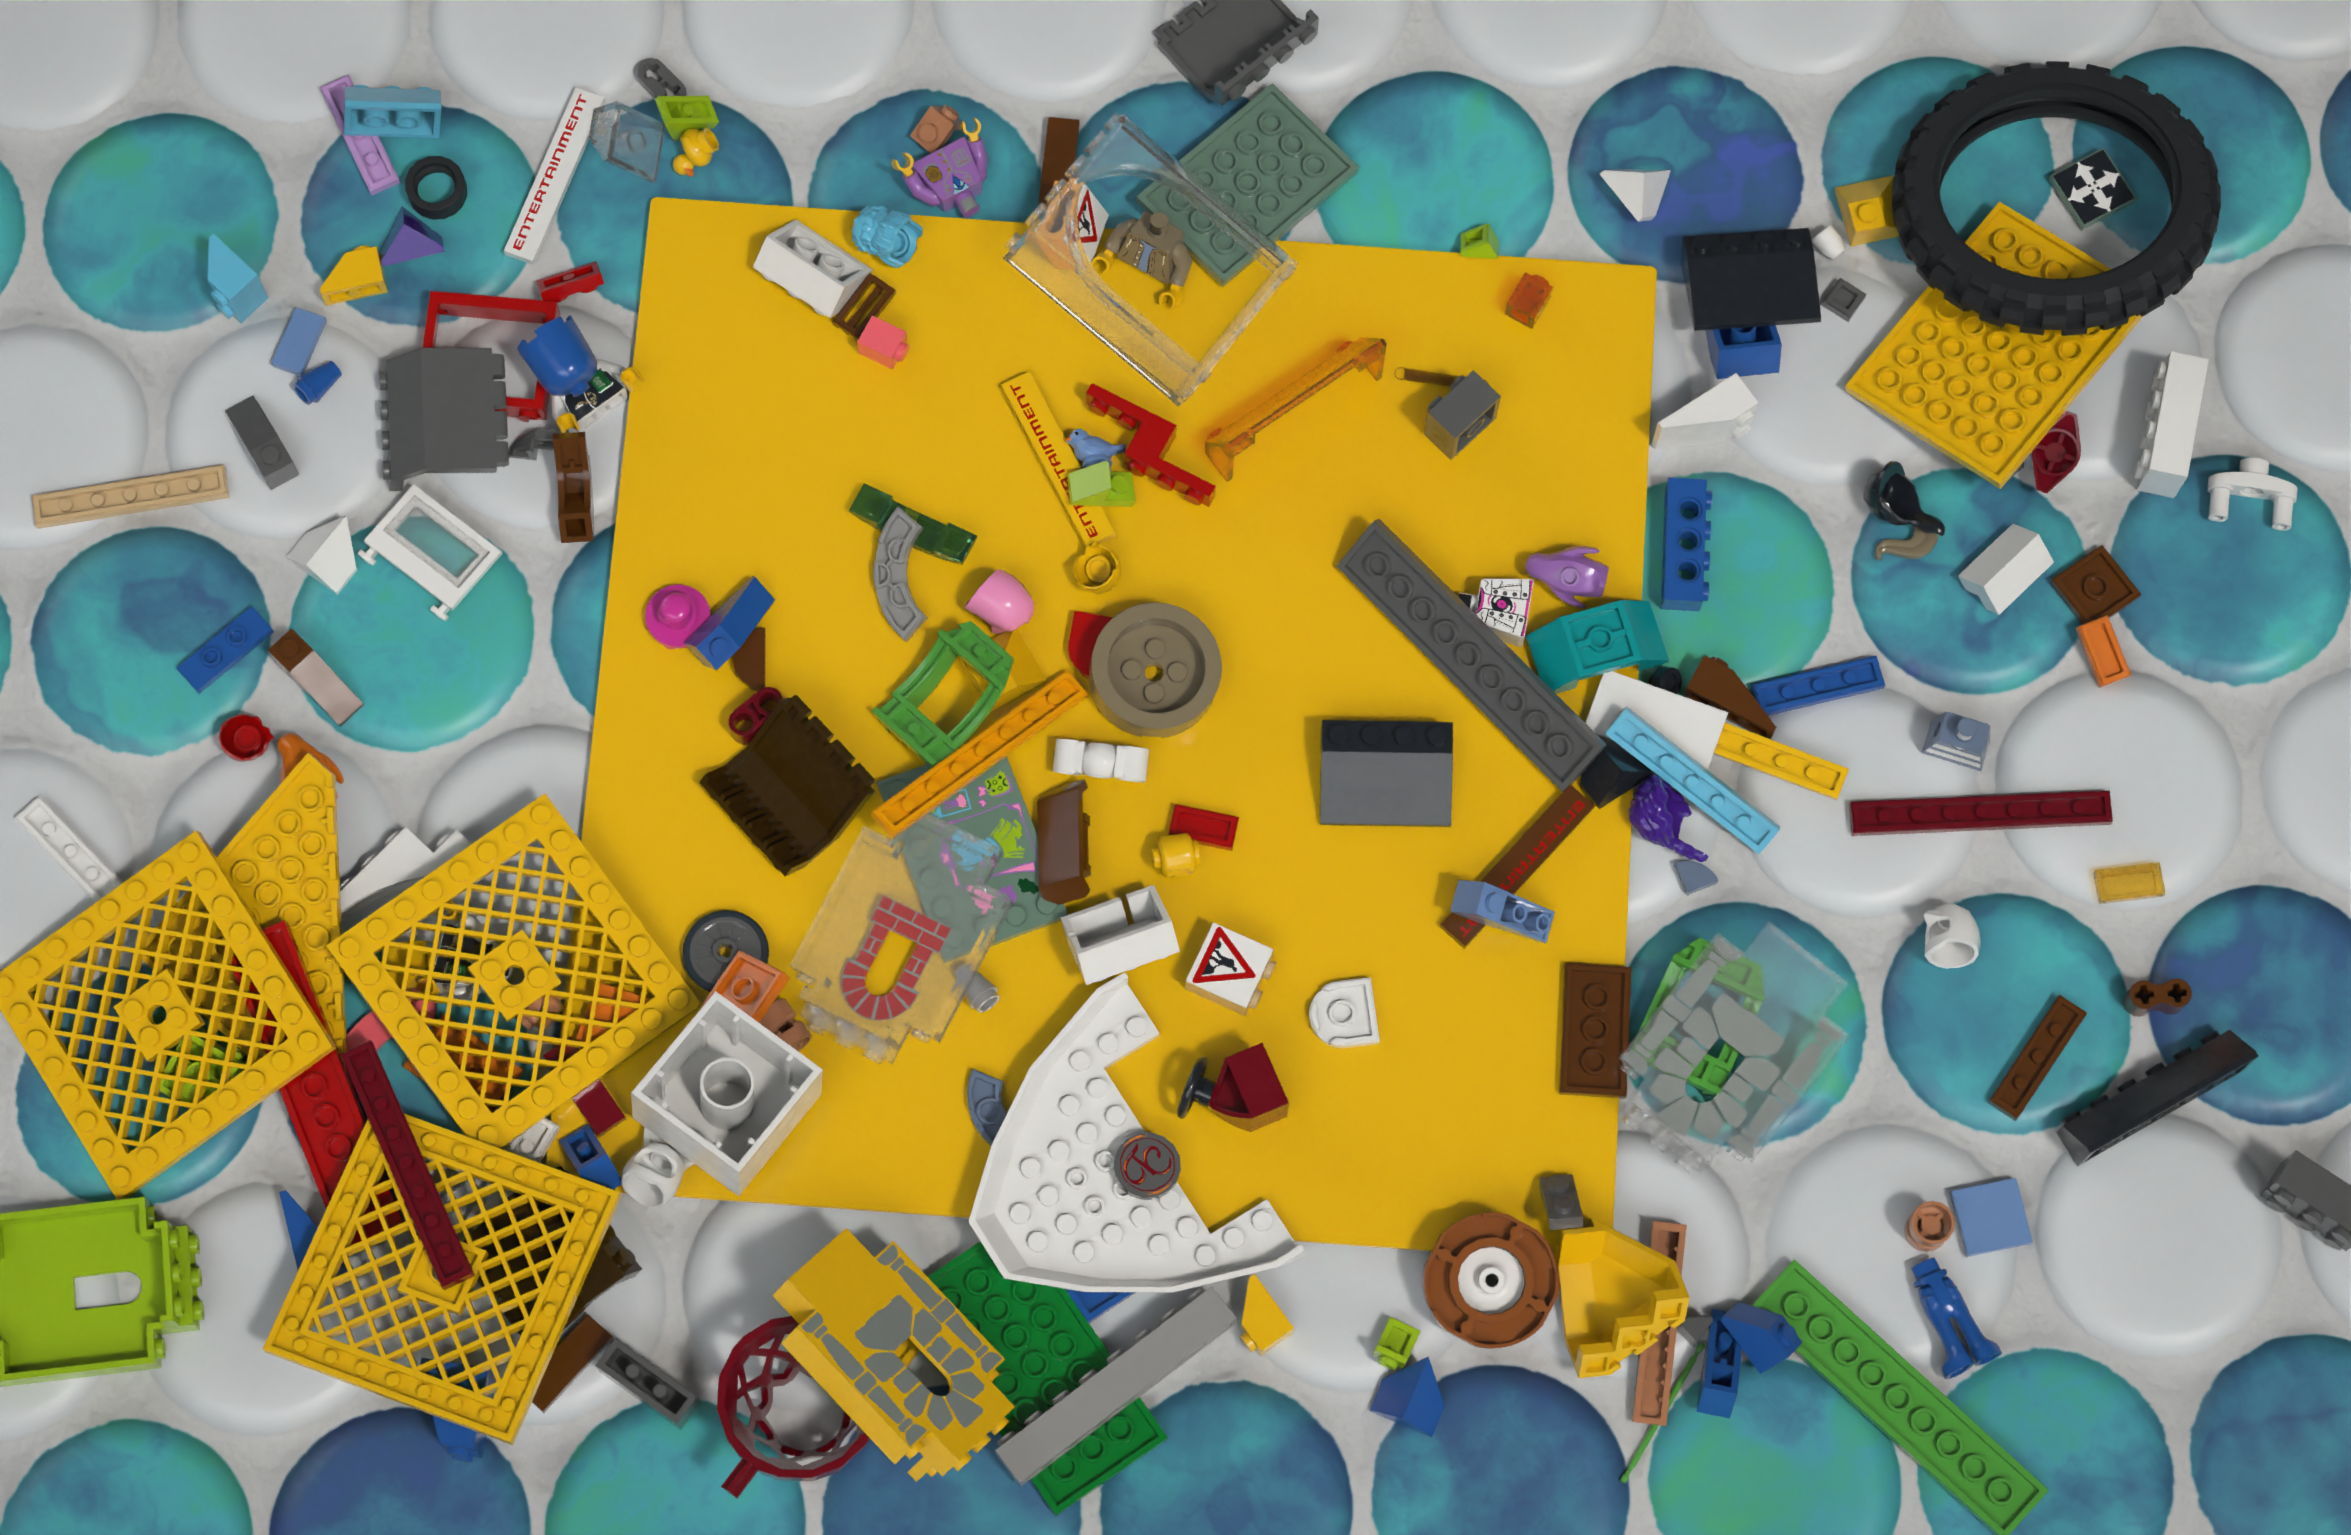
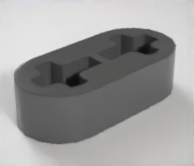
[637,58,687,99]

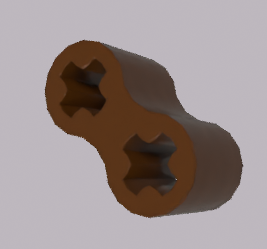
[2123,978,2192,1017]

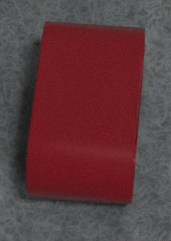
[728,687,783,745]

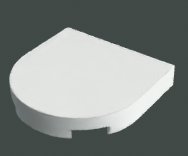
[1309,977,1380,1048]

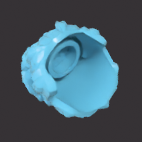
[852,206,923,268]

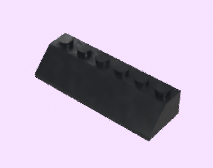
[2056,1030,2259,1167]

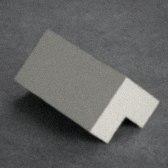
[1958,524,2054,615]

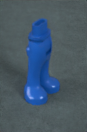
[1911,1257,2002,1380]

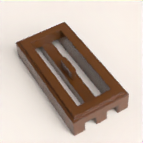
[832,273,896,341]

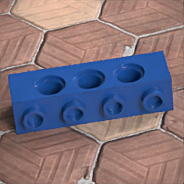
[1661,477,1712,612]

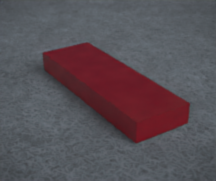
[543,1037,626,1138]

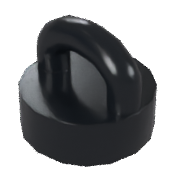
[1647,666,1682,694]

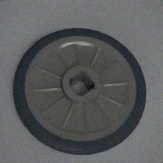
[682,910,769,992]

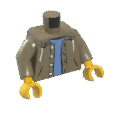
[1091,212,1192,309]

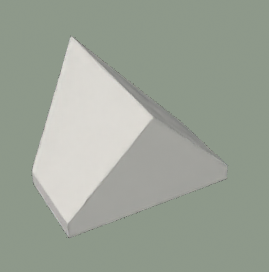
[1600,169,1671,222]
[286,516,357,595]

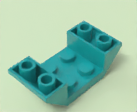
[1526,600,1669,694]

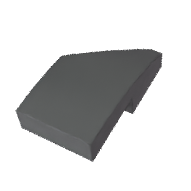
[509,428,569,460]

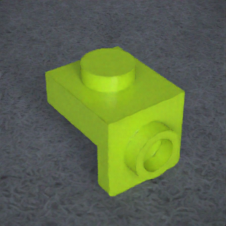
[1373,1317,1421,1370]

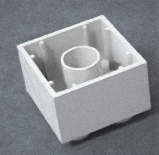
[631,991,823,1196]

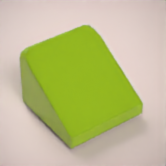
[1460,223,1499,259]

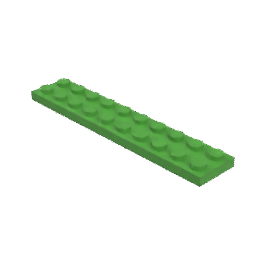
[1752,1259,2049,1535]

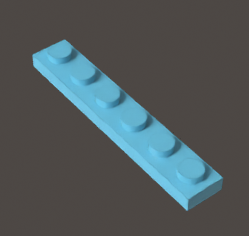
[1605,706,1780,854]

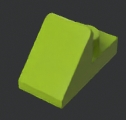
[655,95,719,141]
[1067,461,1136,507]

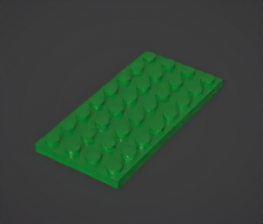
[928,1241,1168,1516]

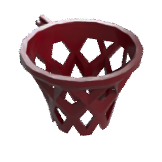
[717,1316,870,1499]

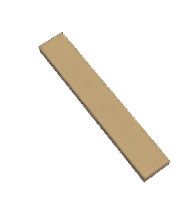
[32,465,230,529]

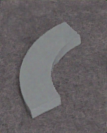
[873,507,928,642]

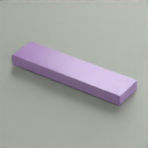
[320,75,400,196]

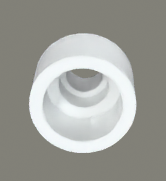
[1812,225,1845,260]

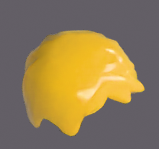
[1073,541,1121,594]

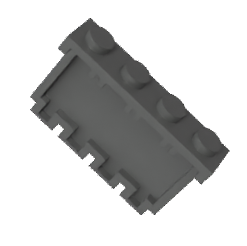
[1154,0,1319,105]
[379,348,509,491]

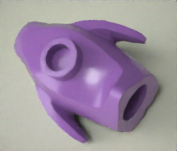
[1525,546,1609,608]

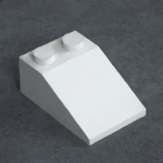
[1651,373,1759,450]

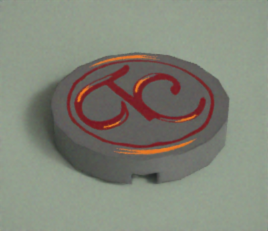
[1114,1132,1181,1200]

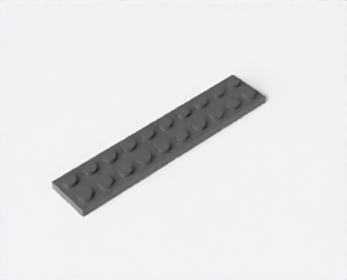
[1337,519,1607,792]

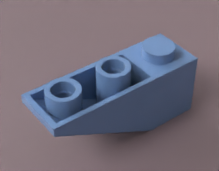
[1450,880,1555,943]

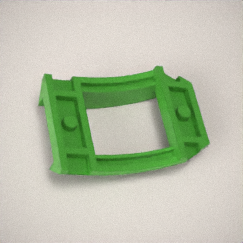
[872,621,1014,770]
[1630,938,1765,1096]

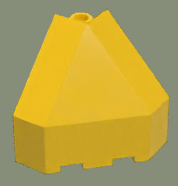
[1554,1218,1690,1378]

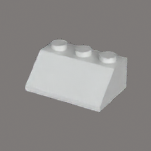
[753,220,873,318]

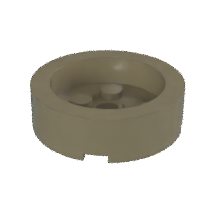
[1089,603,1222,738]

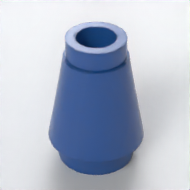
[293,361,342,405]

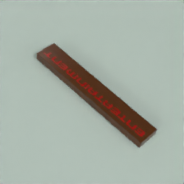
[1440,785,1595,949]

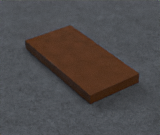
[1559,963,1632,1099]

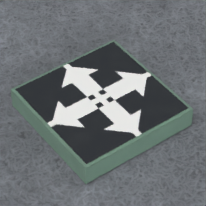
[2049,148,2137,231]

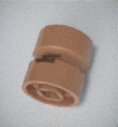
[760,998,812,1052]
[1904,1201,1955,1253]

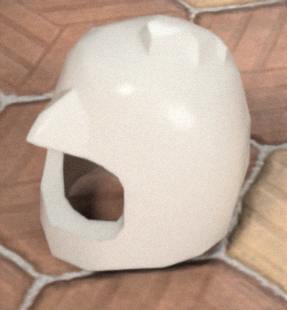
[1924,903,1981,969]

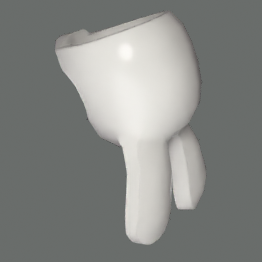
[621,1127,694,1208]

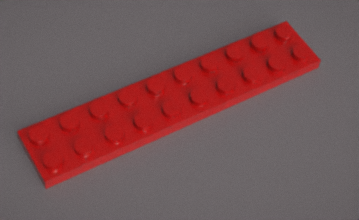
[224,920,406,1246]

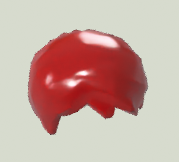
[219,714,274,762]

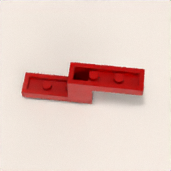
[1086,383,1216,507]

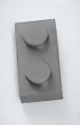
[1539,1174,1583,1230]

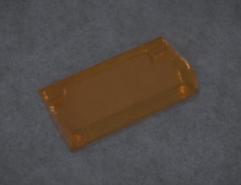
[1205,337,1387,482]

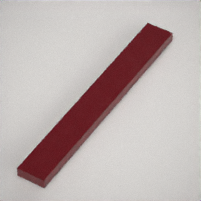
[1849,790,2113,836]
[340,1040,475,1290]

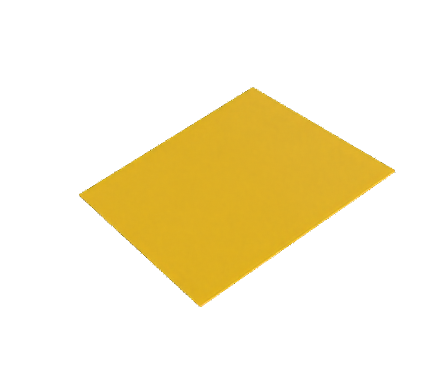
[546,197,1657,1260]

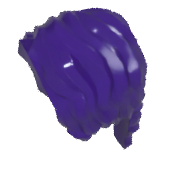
[1628,775,1709,862]

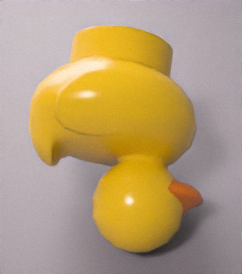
[673,128,719,177]

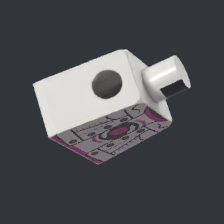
[1458,579,1534,647]

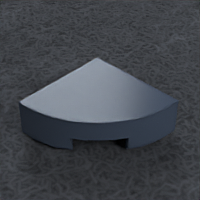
[1675,861,1719,895]

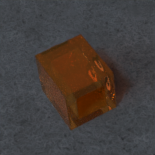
[1505,272,1553,329]

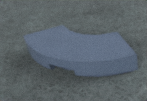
[967,1069,1007,1146]

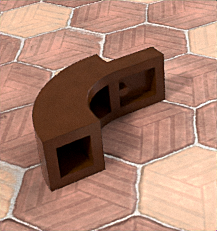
[553,432,594,543]

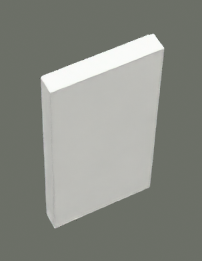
[1586,671,1728,770]

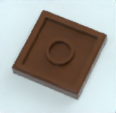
[2050,545,2142,625]

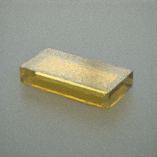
[2093,862,2165,904]

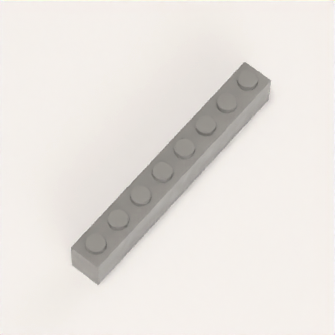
[995,1286,1237,1487]

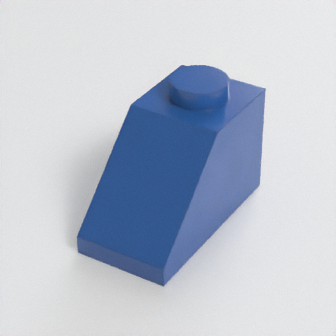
[559,1123,622,1190]
[1720,1302,1802,1374]

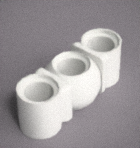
[1052,739,1150,782]

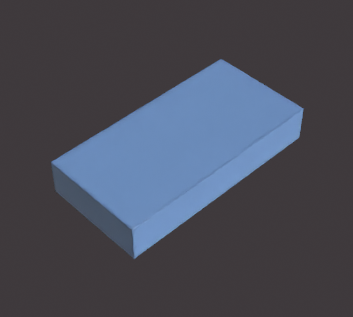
[271,307,327,376]

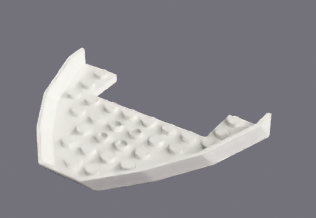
[968,972,1305,1293]

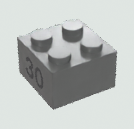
[1424,370,1501,460]

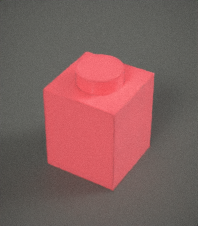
[857,316,909,370]

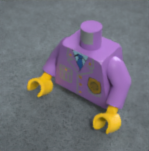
[891,117,988,218]

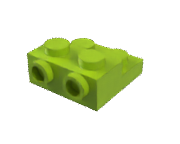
[160,1028,247,1109]

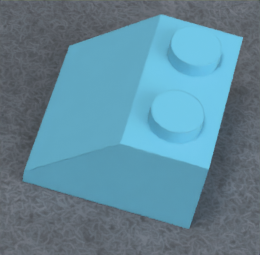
[208,233,268,323]

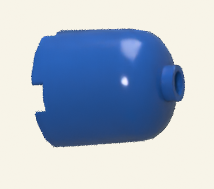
[517,315,597,397]

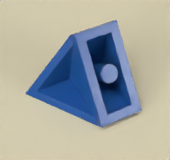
[1369,1356,1445,1438]

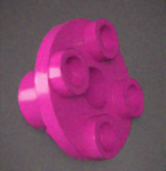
[645,585,711,649]

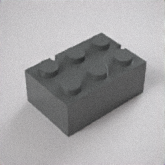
[2260,1150,2351,1251]

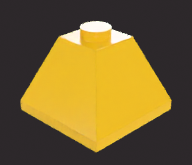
[1834,175,1899,247]
[958,629,1047,713]

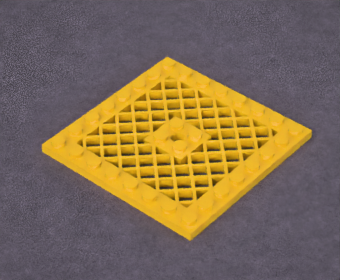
[326,793,701,1149]
[0,830,337,1200]
[263,1114,622,1445]

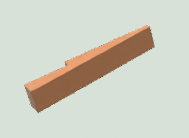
[1632,1221,1687,1426]

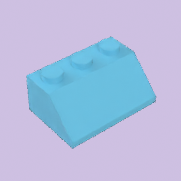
[344,85,441,138]

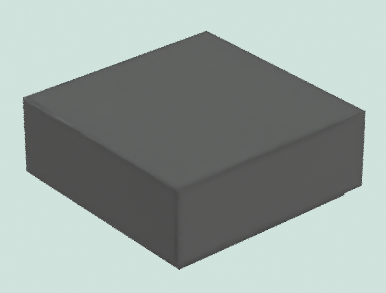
[1822,278,1867,322]

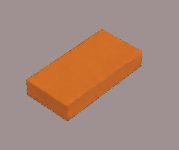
[2075,615,2131,688]

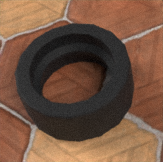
[405,156,467,220]

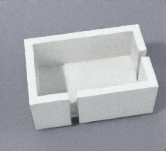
[1061,885,1180,985]

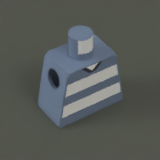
[1922,712,1991,771]

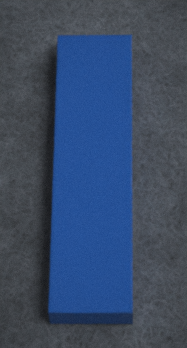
[1751,656,1885,716]

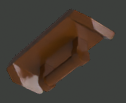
[1037,779,1091,905]

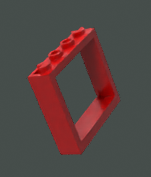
[422,291,561,422]

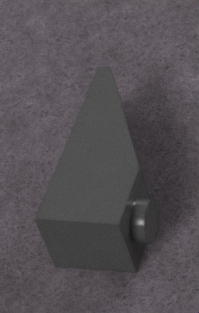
[225,396,299,490]

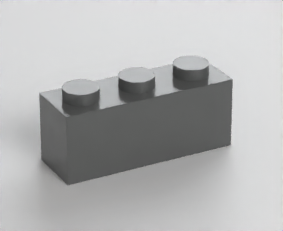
[595,1338,701,1430]

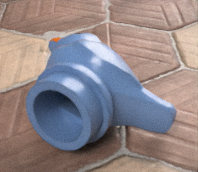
[1065,429,1126,472]

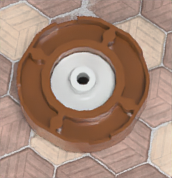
[1422,1212,1560,1349]

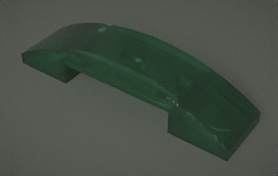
[849,483,978,565]

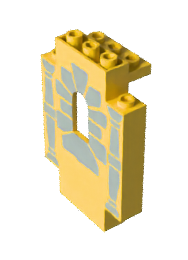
[772,1228,1015,1482]

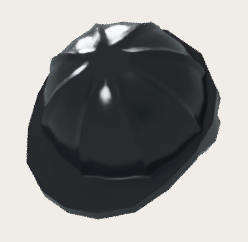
[1863,461,1945,536]

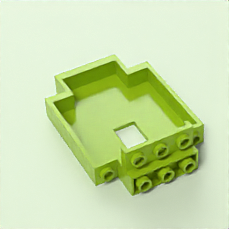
[0,1197,204,1387]

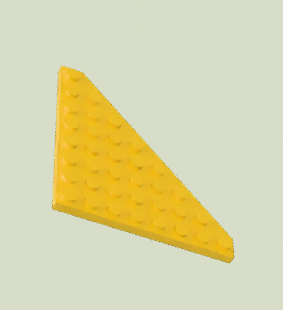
[142,753,348,1074]

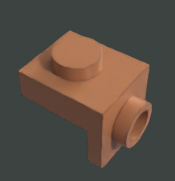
[910,105,961,153]

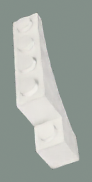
[340,827,472,922]

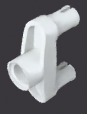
[2207,458,2298,531]

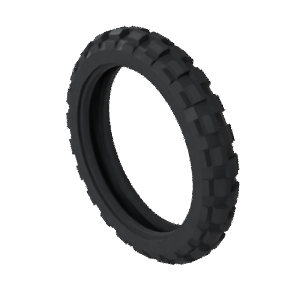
[1892,61,2221,336]

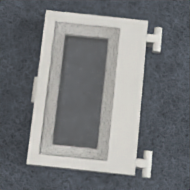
[358,484,502,622]

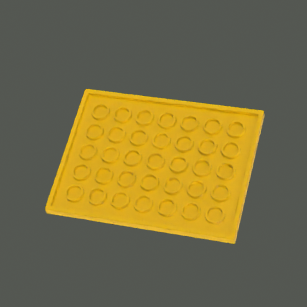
[1845,201,2143,490]

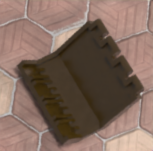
[699,695,875,876]
[463,1166,642,1336]

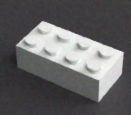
[2134,351,2209,498]

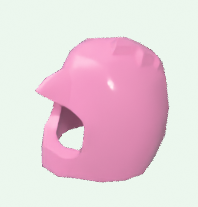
[964,569,1034,634]

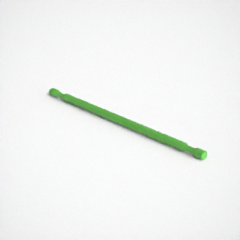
[1619,1342,1705,1484]

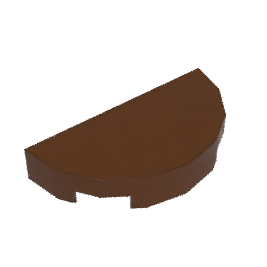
[732,628,766,691]

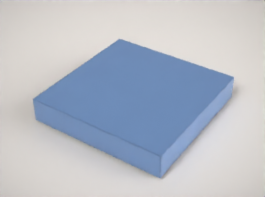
[1950,1178,2033,1258]

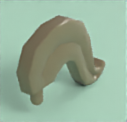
[1875,526,1939,561]

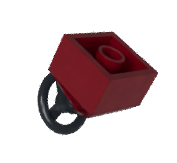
[1177,1042,1289,1132]

